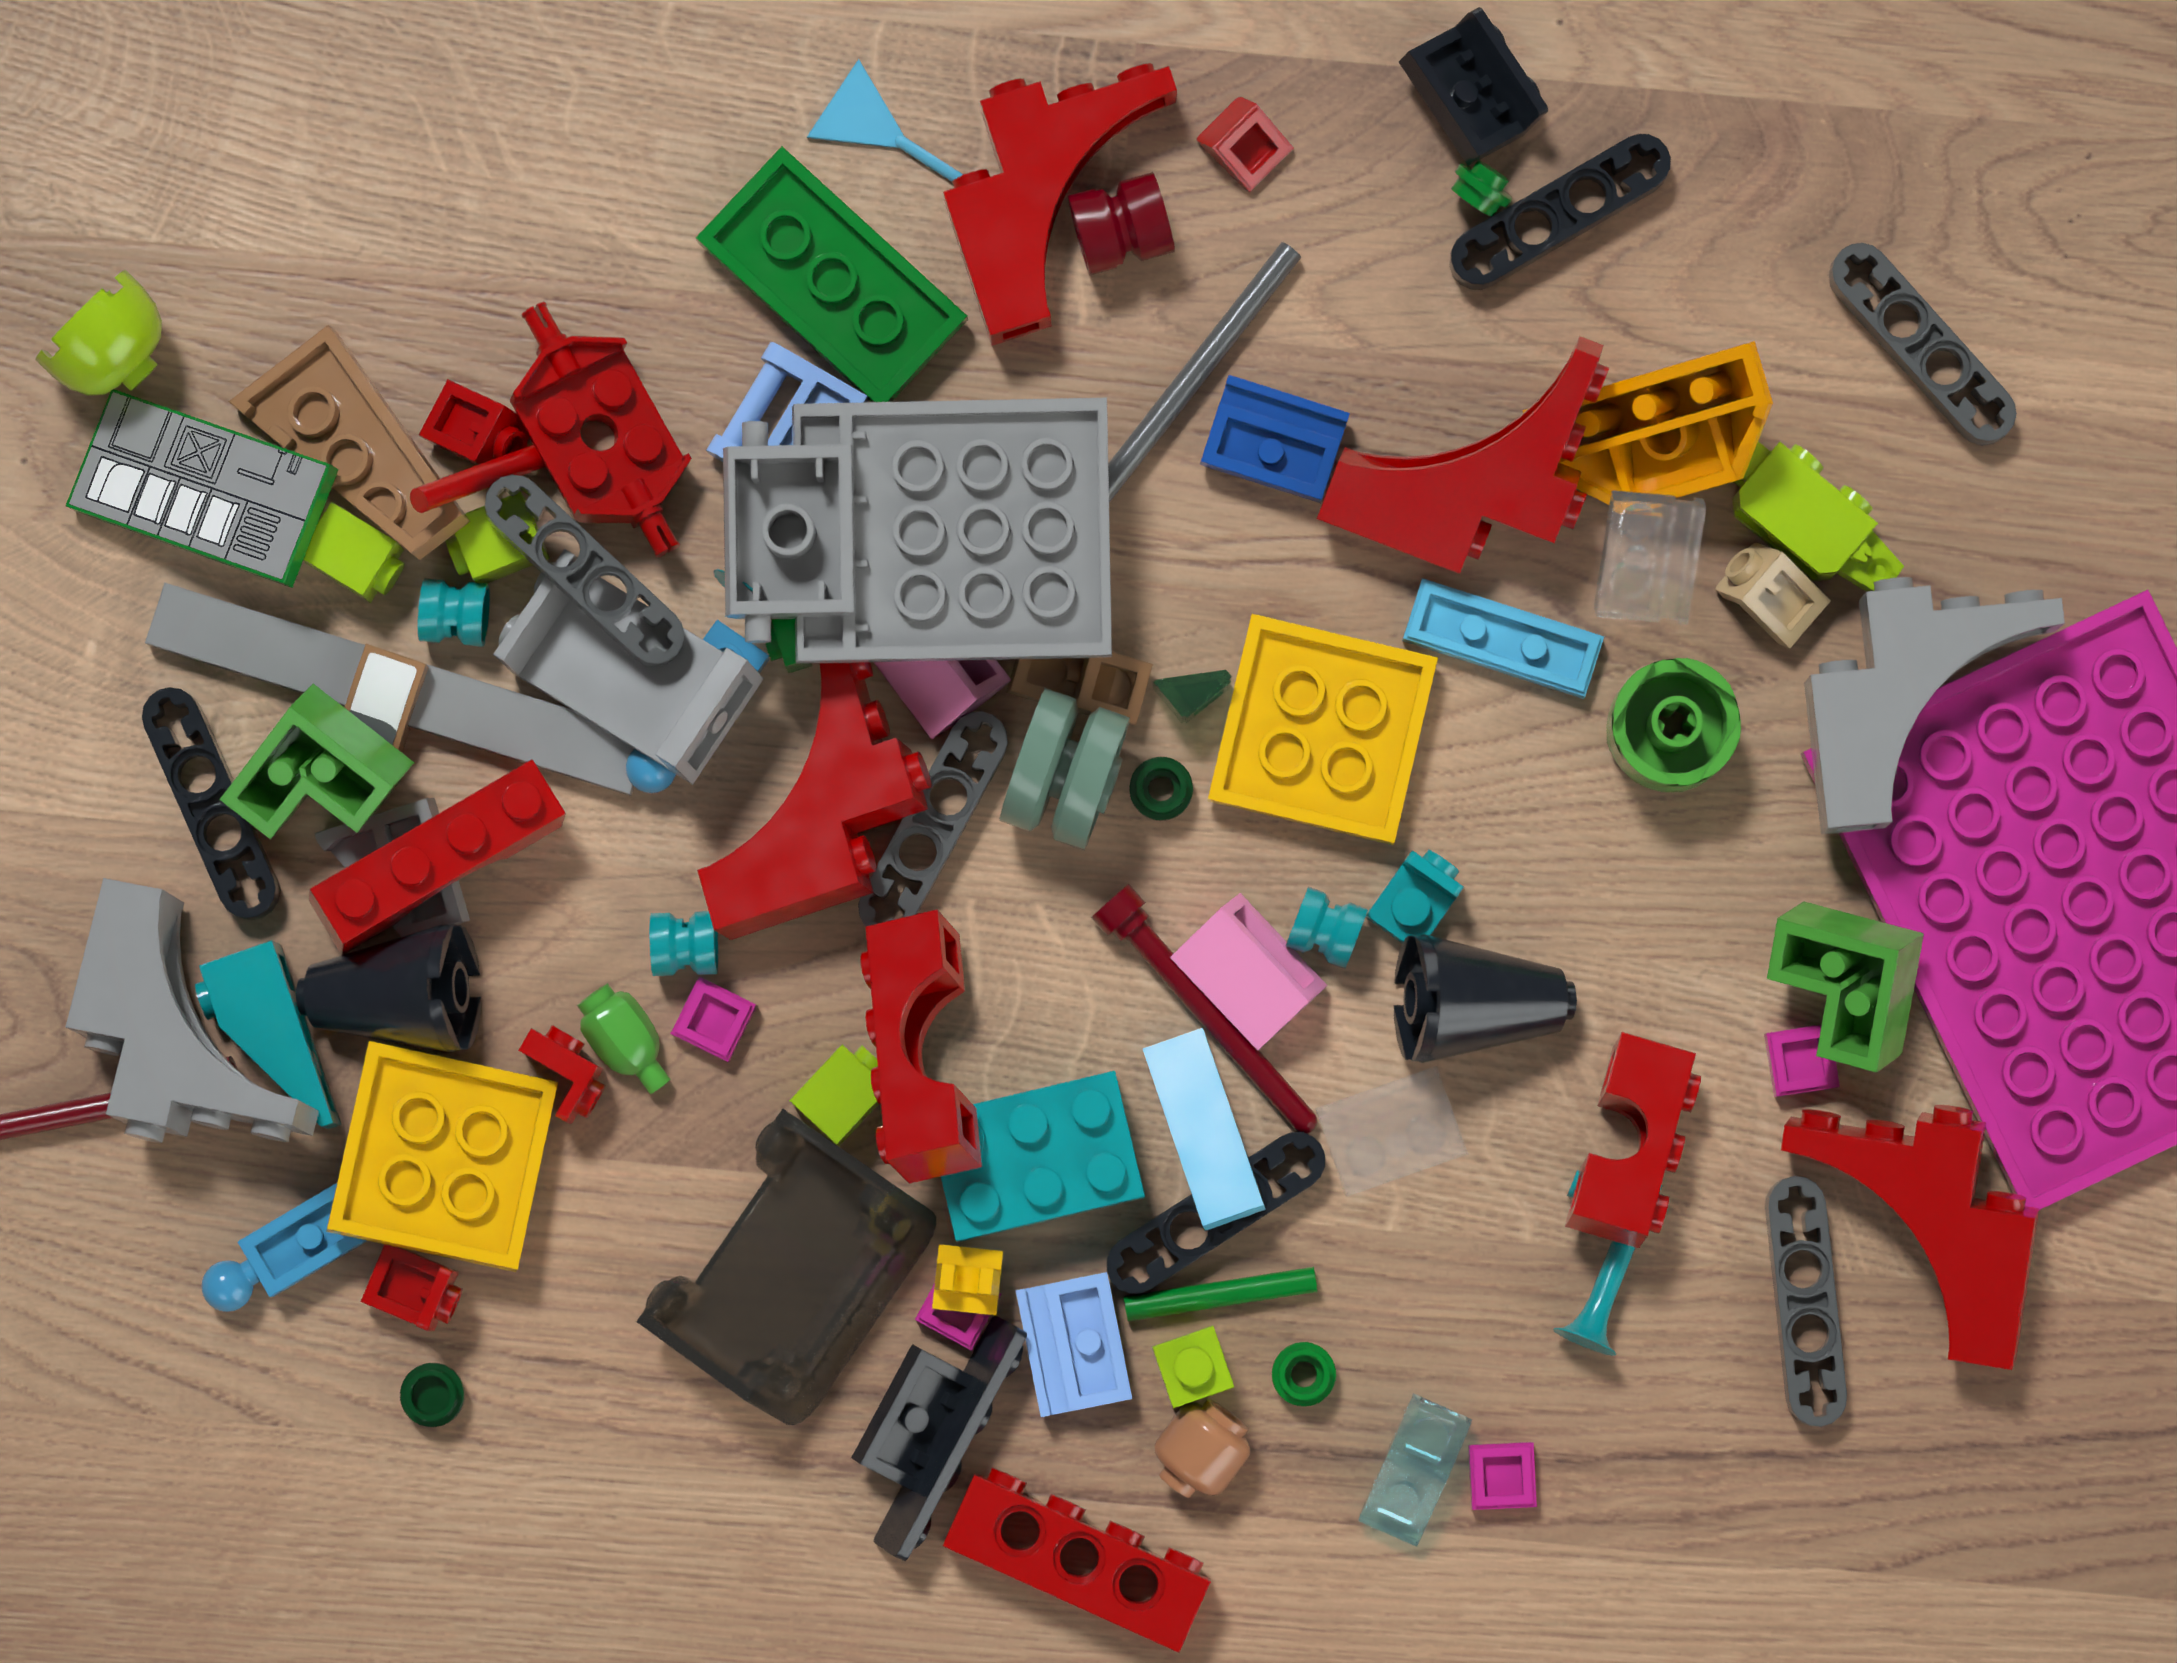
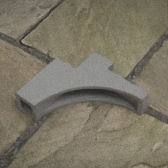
[1804,577,2065,835]
[65,878,319,1143]

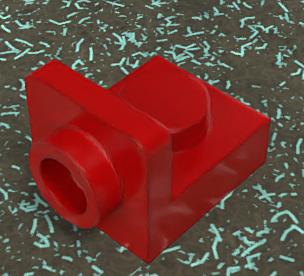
[419,379,529,465]

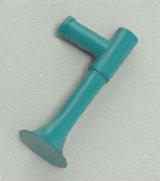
[1553,1170,1663,1356]

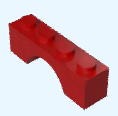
[309,759,566,955]
[860,909,982,1184]

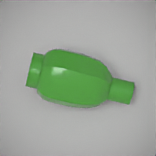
[577,983,671,1094]

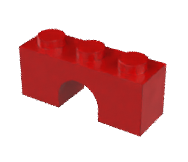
[1565,1032,1701,1248]

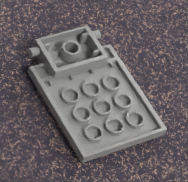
[723,398,1112,664]

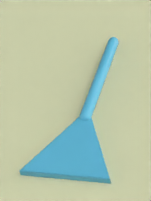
[807,59,963,182]

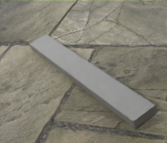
[145,583,634,796]

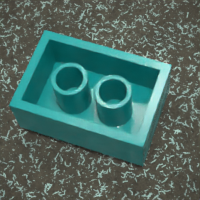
[941,1071,1145,1242]

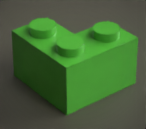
[220,683,414,839]
[1767,901,1924,1073]

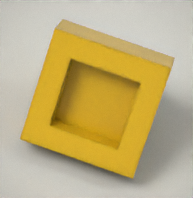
[932,1244,1003,1316]

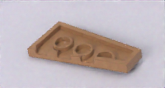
[228,325,470,560]

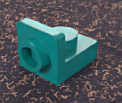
[1365,849,1464,944]

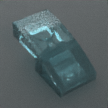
[1358,1393,1472,1547]

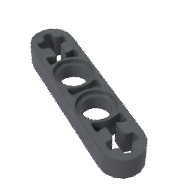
[1828,243,2017,446]
[485,475,685,667]
[858,711,1008,928]
[1765,1176,1847,1427]

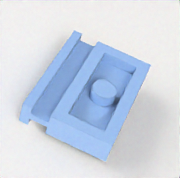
[1016,1272,1132,1417]

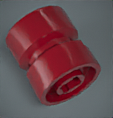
[1068,172,1175,276]

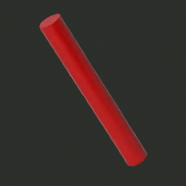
[410,444,546,513]

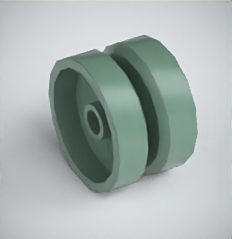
[999,688,1130,850]

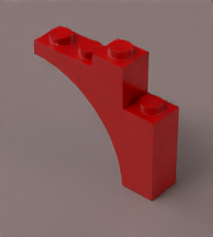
[943,63,1177,346]
[1317,336,1609,574]
[697,662,931,940]
[1781,1105,2039,1370]

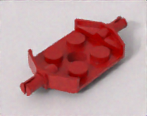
[510,302,692,558]

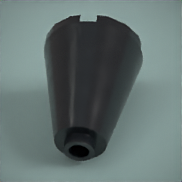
[296,924,481,1052]
[1394,934,1577,1063]

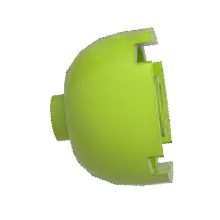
[35,270,162,395]

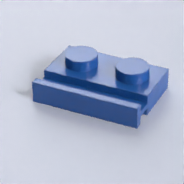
[1200,375,1350,504]

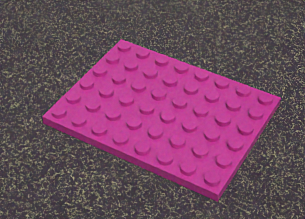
[1800,590,2177,1210]

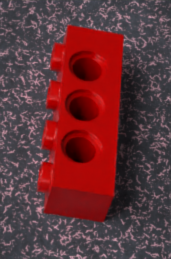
[943,1467,1211,1653]

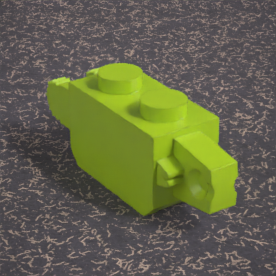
[1732,441,1904,592]

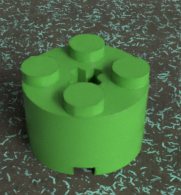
[1606,658,1741,792]

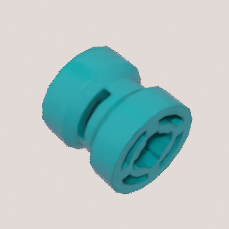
[417,578,490,647]
[1286,886,1368,969]
[649,911,719,976]

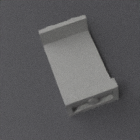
[493,549,764,785]

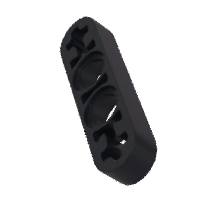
[1449,134,1671,290]
[142,687,280,920]
[1107,1132,1325,1294]

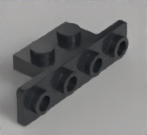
[851,1316,1027,1561]

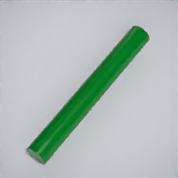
[1124,1267,1318,1322]

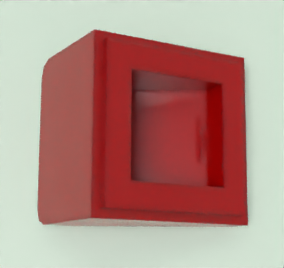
[1197,97,1294,192]

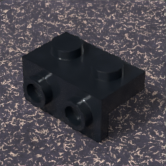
[1399,7,1548,166]

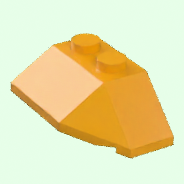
[1522,341,1773,513]

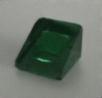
[1153,670,1232,724]

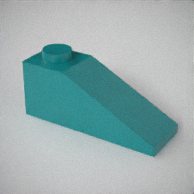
[195,940,342,1129]

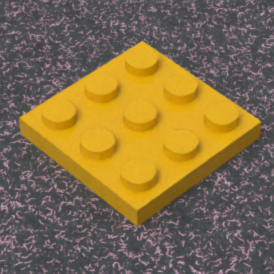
[1207,614,1438,845]
[326,1041,558,1272]

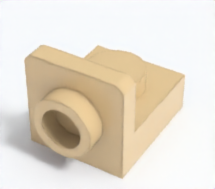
[1715,543,1831,649]

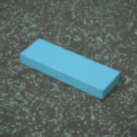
[1402,578,1604,699]
[1143,1028,1266,1231]

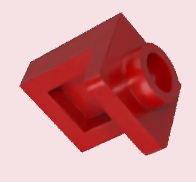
[518,1025,606,1124]
[360,1244,463,1331]

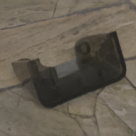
[636,1109,937,1426]

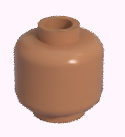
[1155,1399,1250,1498]

